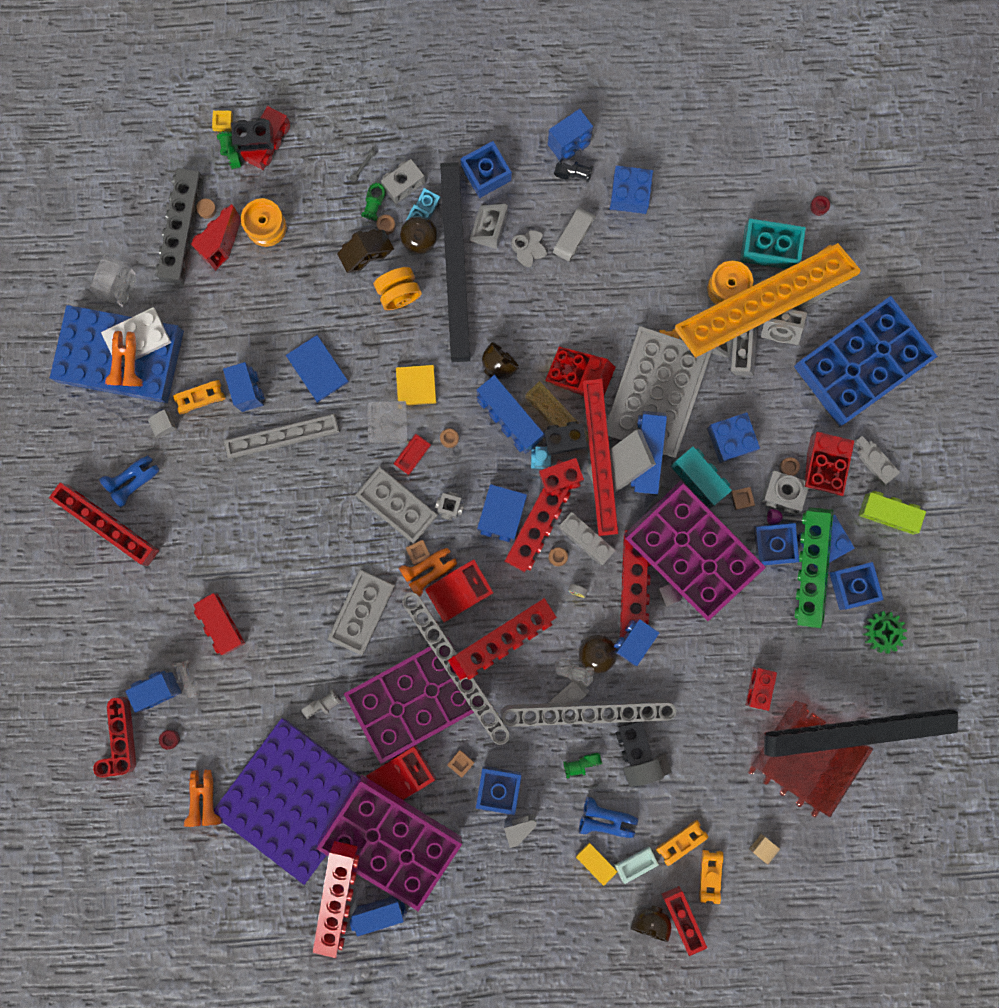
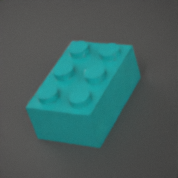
[740,218,806,269]
[670,447,732,509]

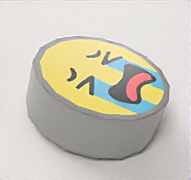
[568,584,588,598]

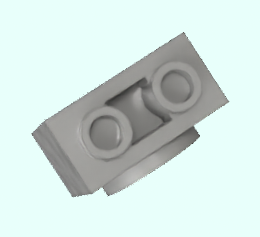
[761,309,807,345]
[761,470,809,515]

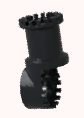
[554,161,593,183]

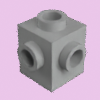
[435,492,465,521]

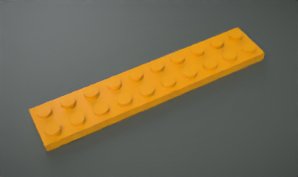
[675,243,861,358]

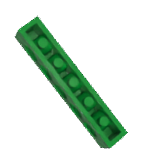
[795,507,834,628]

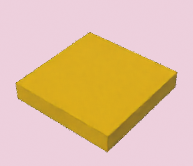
[396,365,436,406]

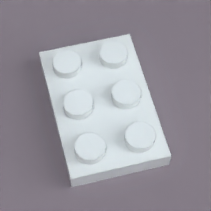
[101,307,171,367]

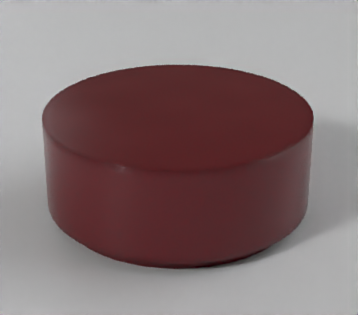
[810,196,830,216]
[159,729,180,750]

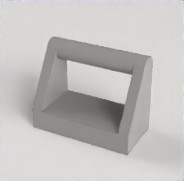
[504,814,536,848]

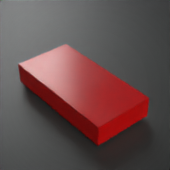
[394,434,431,475]

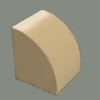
[749,834,780,864]

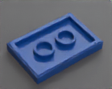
[286,335,348,403]

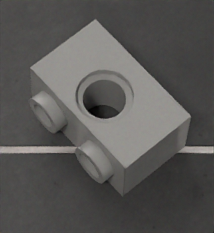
[381,159,425,204]

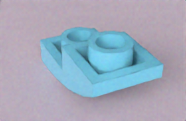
[406,188,441,220]

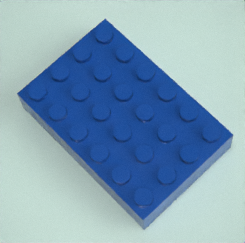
[794,296,938,427]
[50,305,184,404]

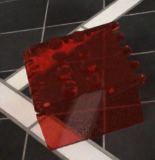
[748,701,873,818]

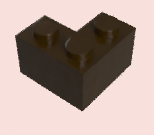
[337,229,394,273]

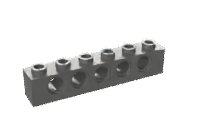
[155,168,204,285]

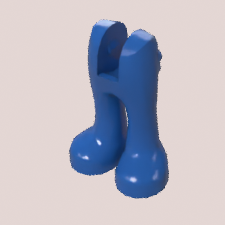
[99,455,159,508]
[579,797,638,838]

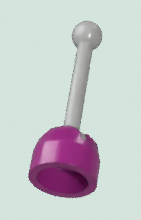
[767,509,802,524]

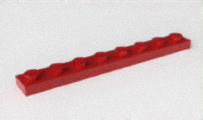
[583,379,619,536]

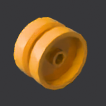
[241,198,287,247]
[707,260,754,304]
[373,267,422,310]

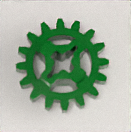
[862,611,907,654]

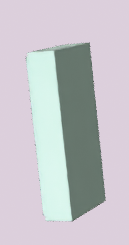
[615,847,659,884]

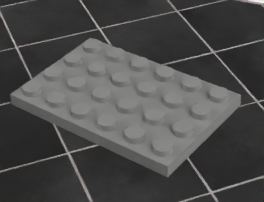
[607,326,712,459]

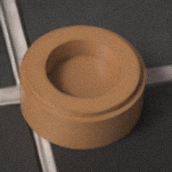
[196,198,216,219]
[377,215,396,235]
[440,428,459,448]
[779,457,800,476]
[549,547,568,567]

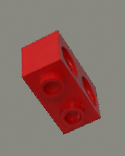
[539,458,584,496]
[745,667,777,711]

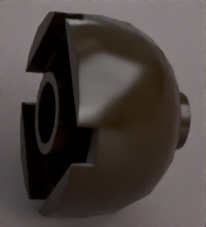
[400,216,438,254]
[482,342,519,379]
[578,635,617,674]
[631,905,672,942]

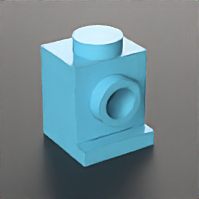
[531,447,551,469]

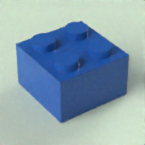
[548,109,593,162]
[460,141,512,198]
[609,166,653,214]
[223,362,265,412]
[707,412,760,463]
[797,515,855,568]
[754,522,799,565]
[829,562,884,610]
[614,619,659,666]
[125,671,182,713]
[476,766,521,815]

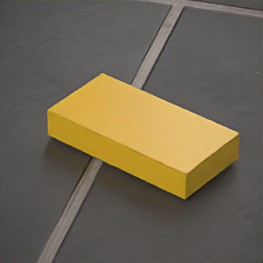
[576,842,617,886]

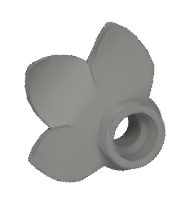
[511,231,547,267]

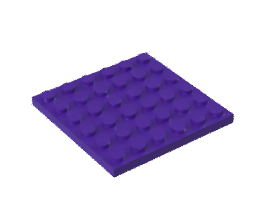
[214,717,360,885]

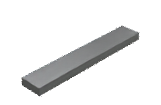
[224,414,340,459]

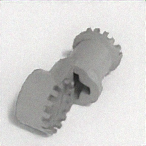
[301,689,343,719]

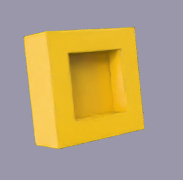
[212,111,233,132]

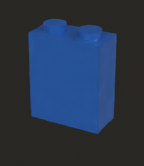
[477,484,527,542]
[350,896,407,937]

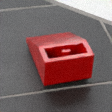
[191,204,241,271]
[545,346,616,396]
[805,432,854,496]
[425,559,494,623]
[366,745,436,800]

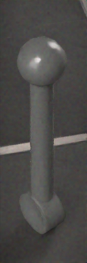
[350,149,376,182]

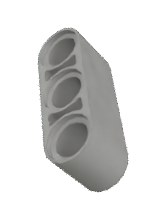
[553,206,596,262]

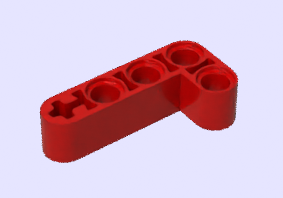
[93,697,136,777]

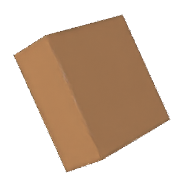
[731,487,755,510]
[406,540,431,565]
[447,750,475,778]

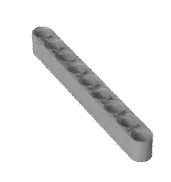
[402,593,509,745]
[500,699,676,727]

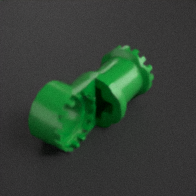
[217,131,242,169]
[361,183,386,221]
[563,753,603,779]

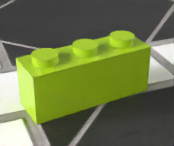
[858,491,926,535]

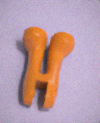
[105,331,143,386]
[398,548,457,597]
[184,769,222,827]

